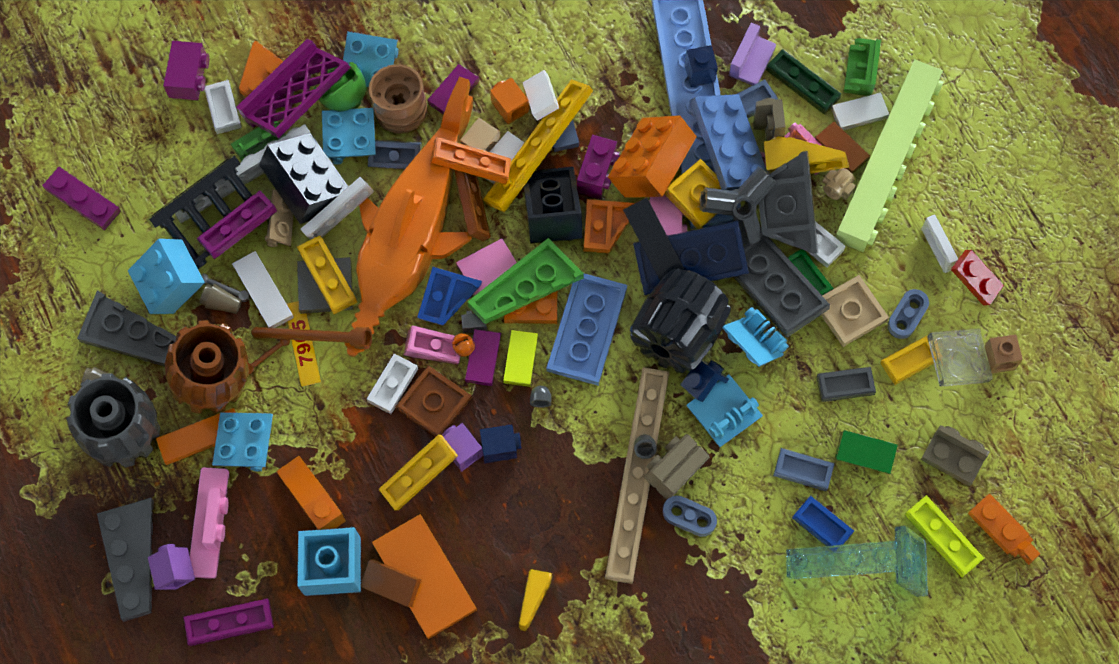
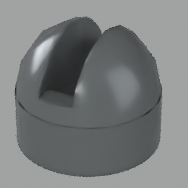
[530,385,552,408]
[634,434,657,459]

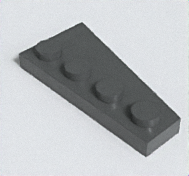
[97,498,154,621]

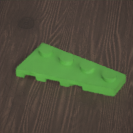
[467,238,584,324]

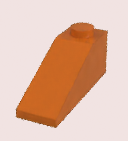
[276,456,346,530]

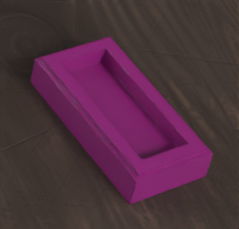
[427,64,479,115]
[465,329,501,386]

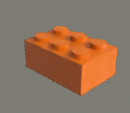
[608,116,697,197]

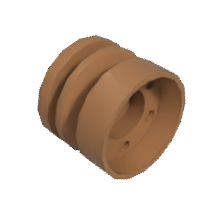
[369,64,428,134]

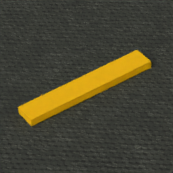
[483,79,593,213]

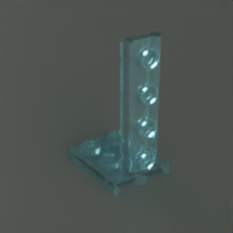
[786,526,928,597]

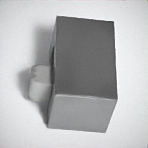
[461,310,487,333]

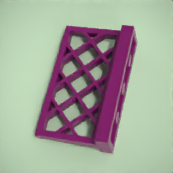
[236,39,350,138]

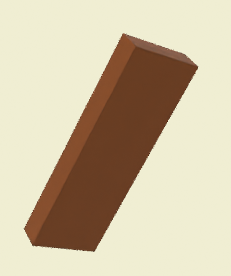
[454,170,491,241]

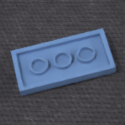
[690,94,768,191]
[547,274,628,386]

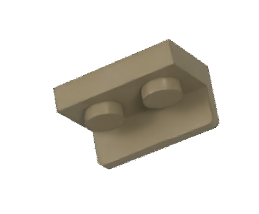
[753,98,786,141]
[921,425,990,487]

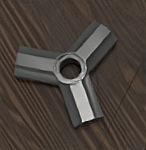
[699,166,777,244]

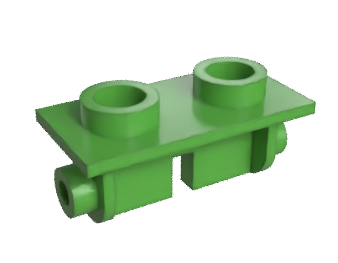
[231,121,286,162]

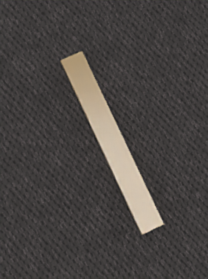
[605,367,669,584]

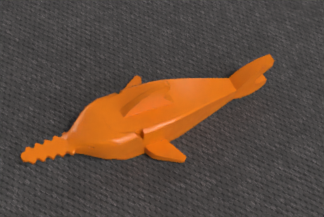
[345,76,473,357]

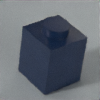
[684,45,718,87]
[480,424,521,463]

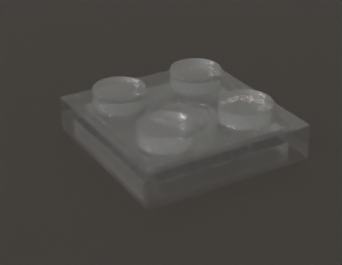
[927,329,993,387]

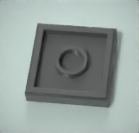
[297,257,353,314]

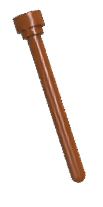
[251,327,372,349]

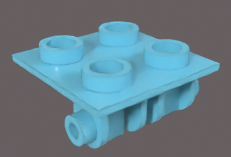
[343,31,399,87]
[322,108,376,164]
[723,307,789,367]
[686,374,763,447]
[212,412,273,472]

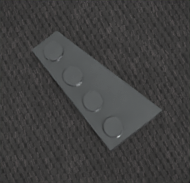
[77,291,176,367]

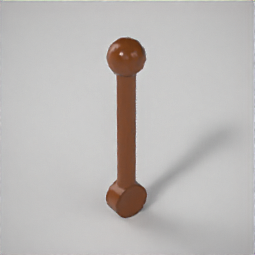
[248,339,290,375]

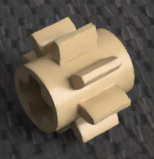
[822,168,856,200]

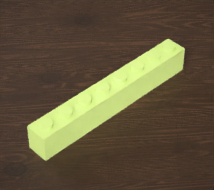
[835,59,944,252]

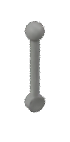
[201,274,250,302]

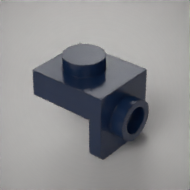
[680,360,729,402]

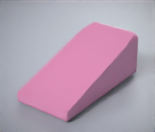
[403,325,463,364]

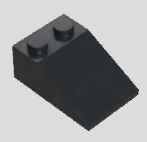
[524,166,583,244]

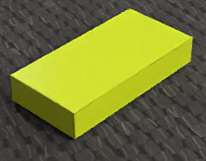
[503,330,538,387]

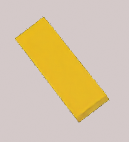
[297,235,358,315]
[379,434,458,510]

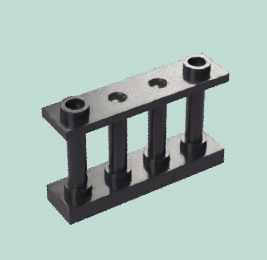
[146,155,253,269]

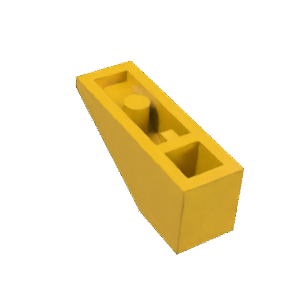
[764,137,849,174]

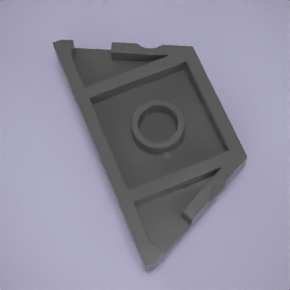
[759,151,818,254]

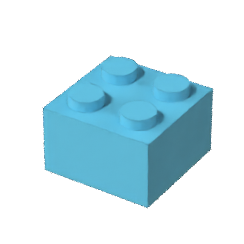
[128,239,205,314]
[298,528,361,596]

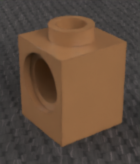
[982,334,1023,374]

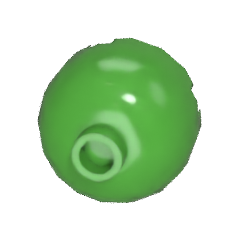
[313,62,366,112]

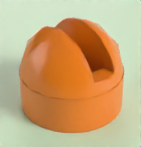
[452,333,475,357]

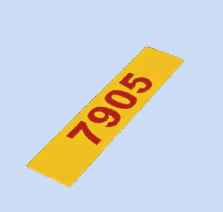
[287,301,321,387]

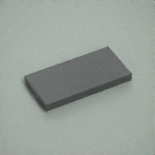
[733,235,830,338]

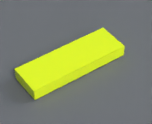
[904,495,984,578]

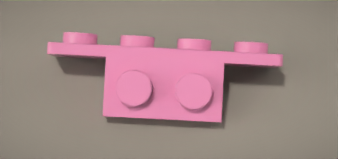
[190,468,229,579]

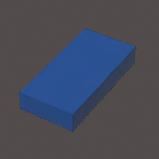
[792,495,854,553]

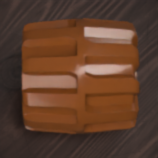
[165,320,249,414]

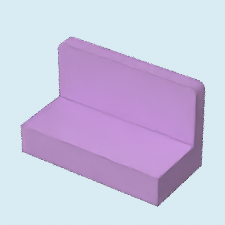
[729,23,776,85]

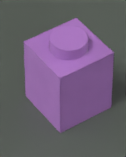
[442,423,483,472]
[148,544,195,590]

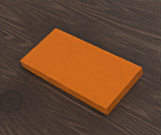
[372,514,477,639]

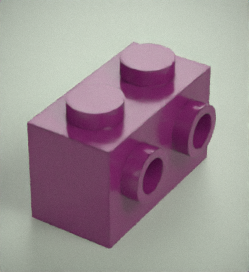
[163,41,210,101]
[577,135,620,200]

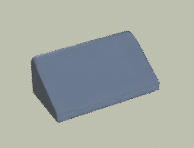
[368,140,422,169]

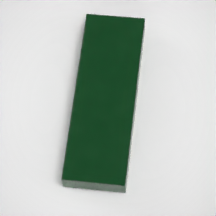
[766,49,842,115]

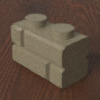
[644,434,710,499]

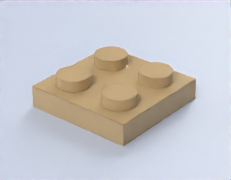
[821,275,889,347]

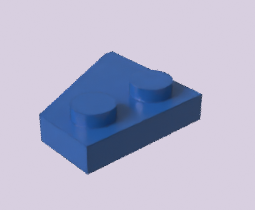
[417,267,482,326]

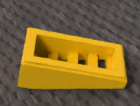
[519,569,552,631]

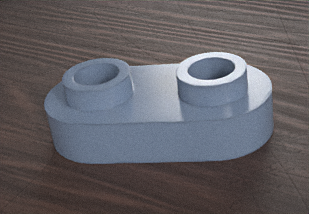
[887,289,929,339]
[663,496,717,537]

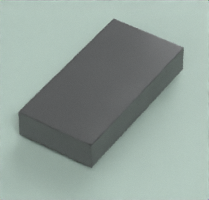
[817,367,876,402]

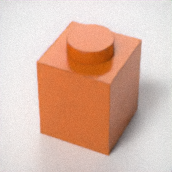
[490,77,529,124]

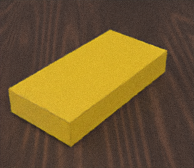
[880,336,942,385]

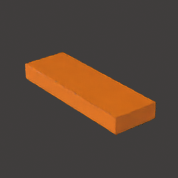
[431,137,511,184]
[156,408,236,465]

